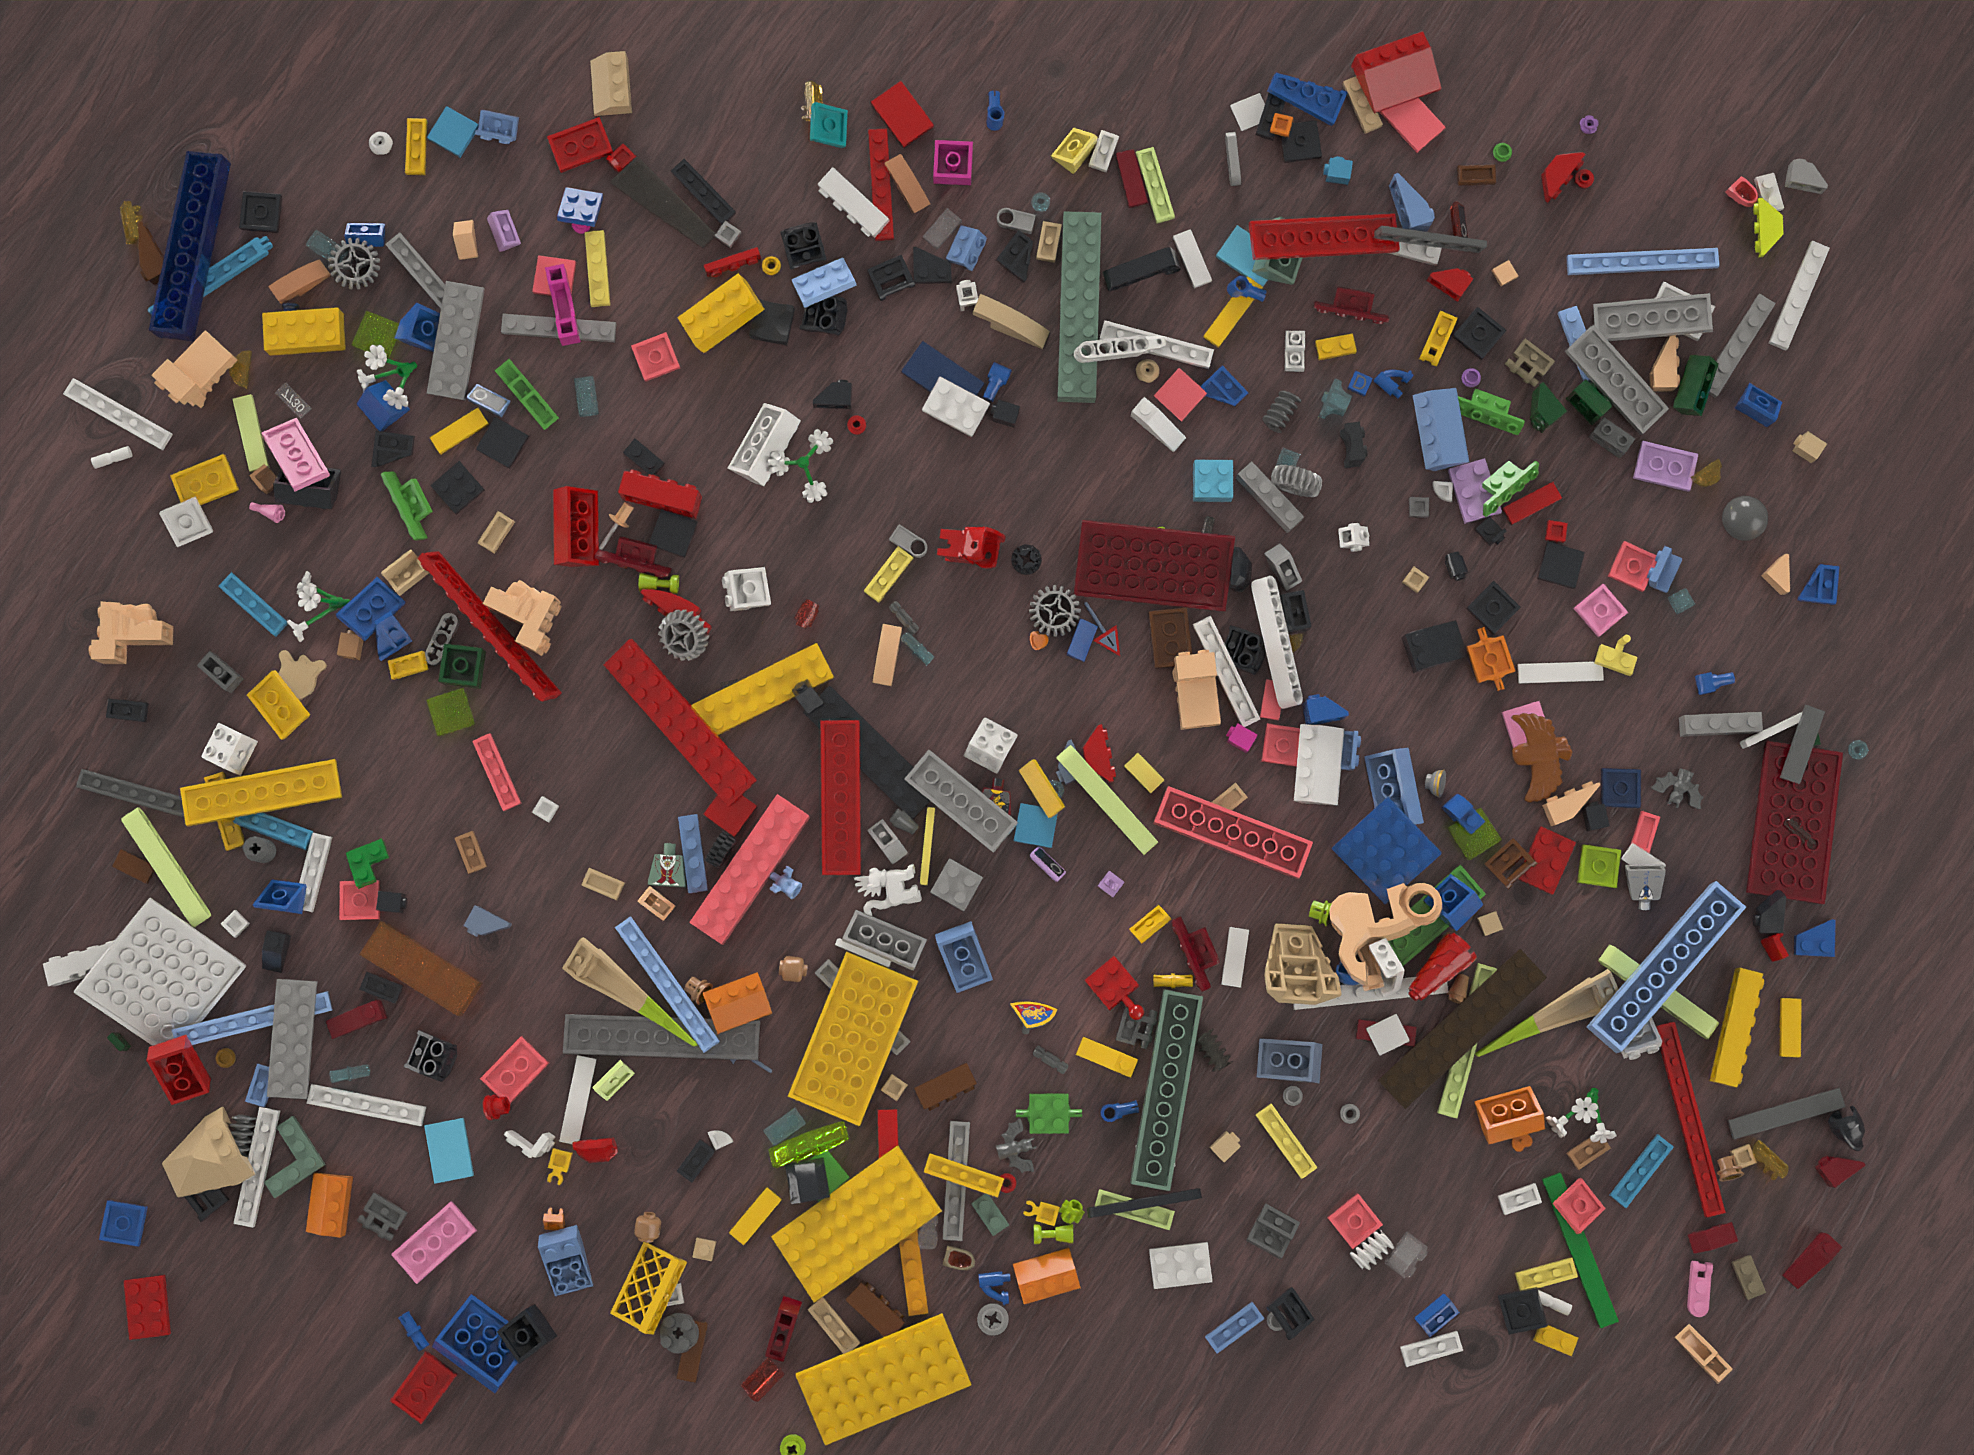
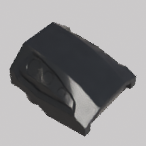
[780,222,827,270]
[799,296,848,336]
[1229,547,1252,592]
[1224,625,1266,675]
[404,1030,457,1082]
[785,1157,830,1204]

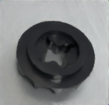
[1011,544,1042,575]

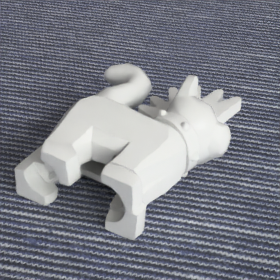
[854,864,922,916]

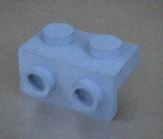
[475,110,519,144]
[946,226,987,271]
[1647,546,1682,593]
[1341,731,1361,771]

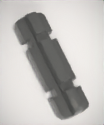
[889,601,919,635]
[1033,1045,1069,1074]

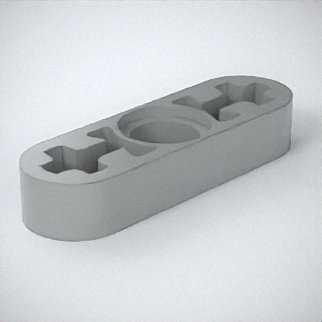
[1225,132,1241,186]
[425,613,460,666]

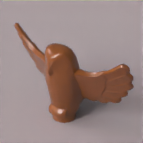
[1511,713,1572,802]

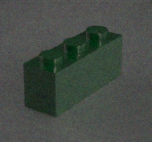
[1673,355,1719,416]

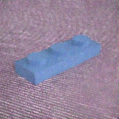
[1205,1302,1264,1353]

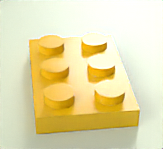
[170,454,239,505]
[247,670,310,740]

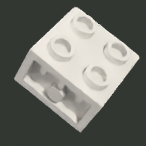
[964,718,1018,774]
[201,723,258,776]

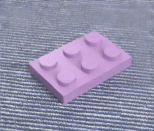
[1633,441,1698,492]
[1448,458,1502,524]

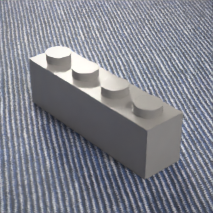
[1236,461,1304,533]
[1679,712,1763,737]

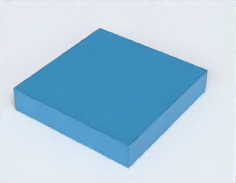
[427,106,479,158]
[1014,803,1058,848]

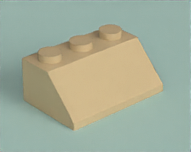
[590,51,632,116]

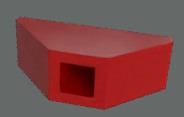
[1541,152,1586,203]
[1082,724,1116,783]

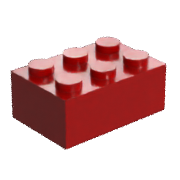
[147,1035,211,1105]

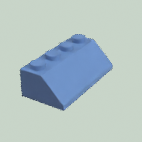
[1413,388,1469,471]
[1364,748,1424,825]

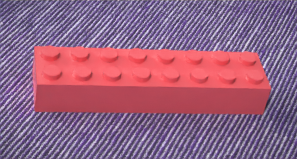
[1153,786,1313,879]
[689,794,810,945]

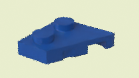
[1200,365,1249,407]

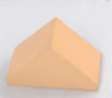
[453,220,478,260]
[1761,554,1790,595]
[638,886,675,921]

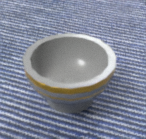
[1425,770,1446,797]

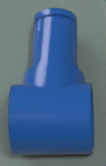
[986,91,1004,131]
[1227,276,1267,302]
[983,362,1012,402]
[1694,672,1735,695]
[1100,1100,1139,1122]

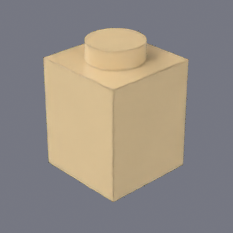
[1792,432,1827,463]
[1209,1131,1241,1162]

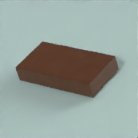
[1457,164,1496,186]
[112,849,154,884]

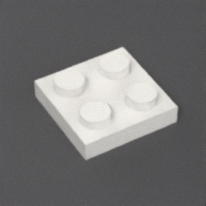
[159,497,213,547]

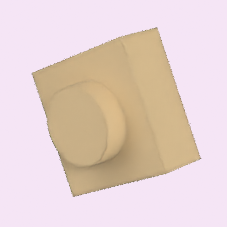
[693,1237,716,1261]

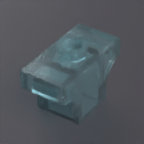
[1318,378,1352,419]

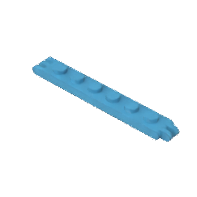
[148,236,273,326]

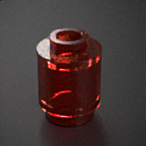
[794,599,820,629]

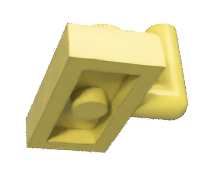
[1594,635,1637,676]

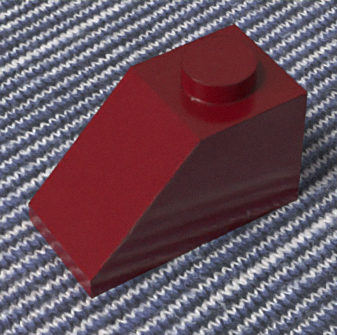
[1815,1156,1866,1188]

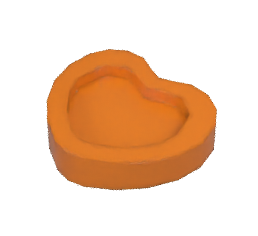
[1030,631,1048,650]
[1512,1134,1532,1152]

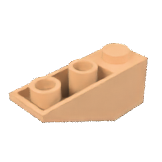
[1649,335,1680,392]
[1542,781,1600,826]

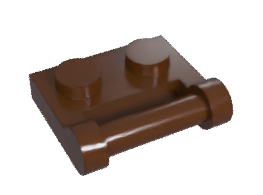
[1485,838,1537,890]

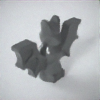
[1651,768,1704,809]
[996,1118,1036,1173]

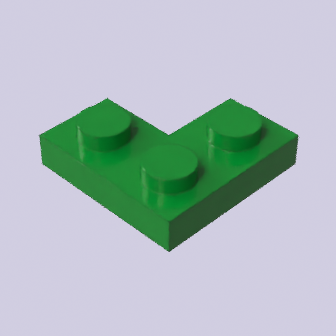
[346,838,389,889]

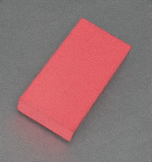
[1260,679,1281,721]
[1630,811,1660,853]

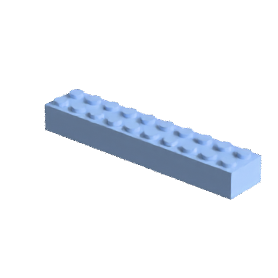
[1587,881,1746,1053]

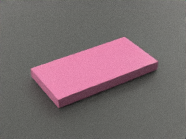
[261,418,330,492]
[391,1201,477,1284]

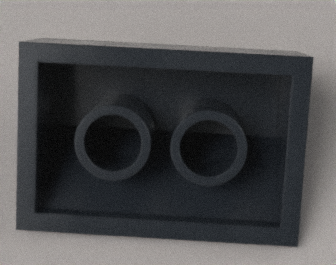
[273,468,341,509]

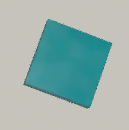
[810,102,848,148]

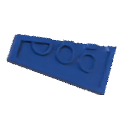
[1267,73,1347,126]

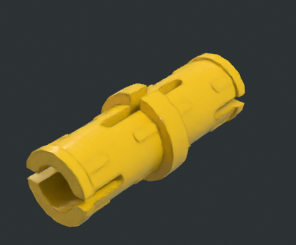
[1153,973,1193,988]

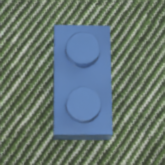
[245,1064,269,1107]

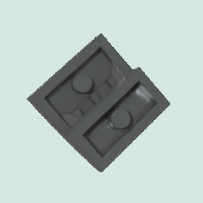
[1246,1204,1300,1259]

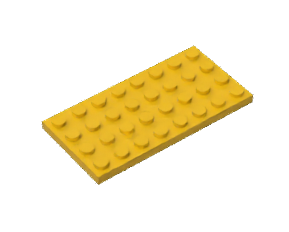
[788,951,918,1126]
[771,1146,942,1302]
[796,1313,971,1445]

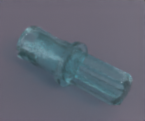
[901,632,935,666]
[330,1065,370,1083]

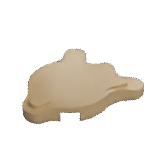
[278,650,327,701]

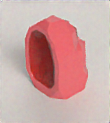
[1726,176,1758,207]

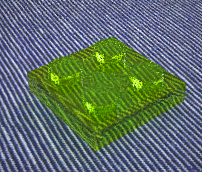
[1448,808,1502,861]

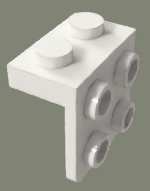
[504,1130,555,1158]

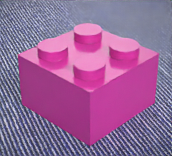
[933,140,973,185]

